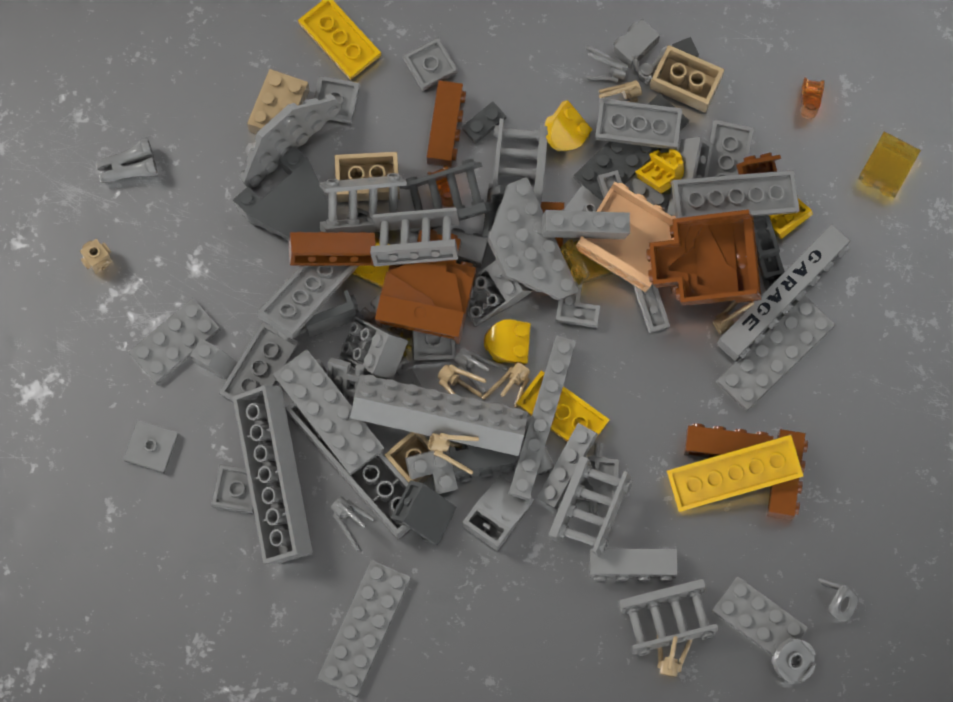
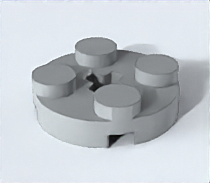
[771,637,816,683]

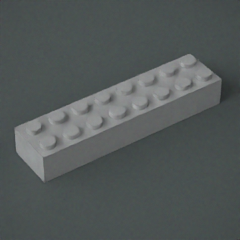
[350,374,528,456]
[233,385,313,564]
[286,402,410,539]

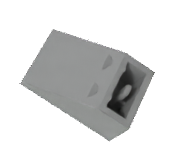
[467,260,532,327]
[340,316,408,380]
[462,475,535,552]

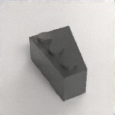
[449,445,517,483]

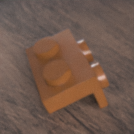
[736,152,781,175]

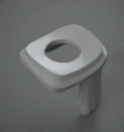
[819,578,858,621]

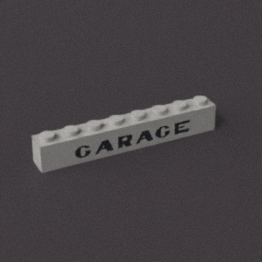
[717,224,850,362]

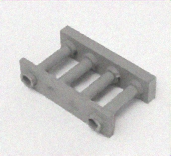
[488,118,548,201]
[320,173,407,233]
[370,207,460,267]
[548,456,632,557]
[619,579,718,656]

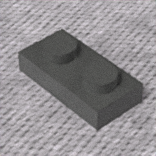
[462,102,506,144]

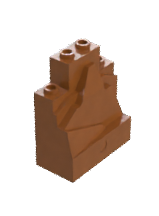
[646,209,762,306]
[375,229,476,345]

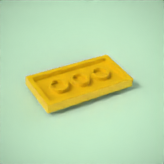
[298,0,382,81]
[516,370,610,442]

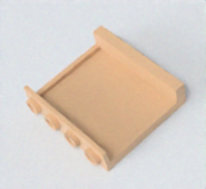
[574,182,676,292]

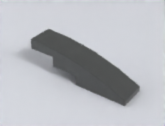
[753,215,785,290]

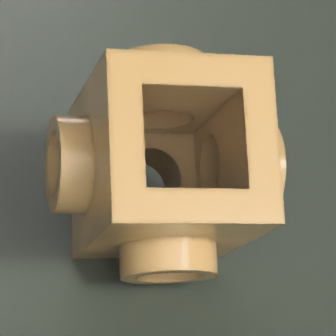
[80,239,112,274]

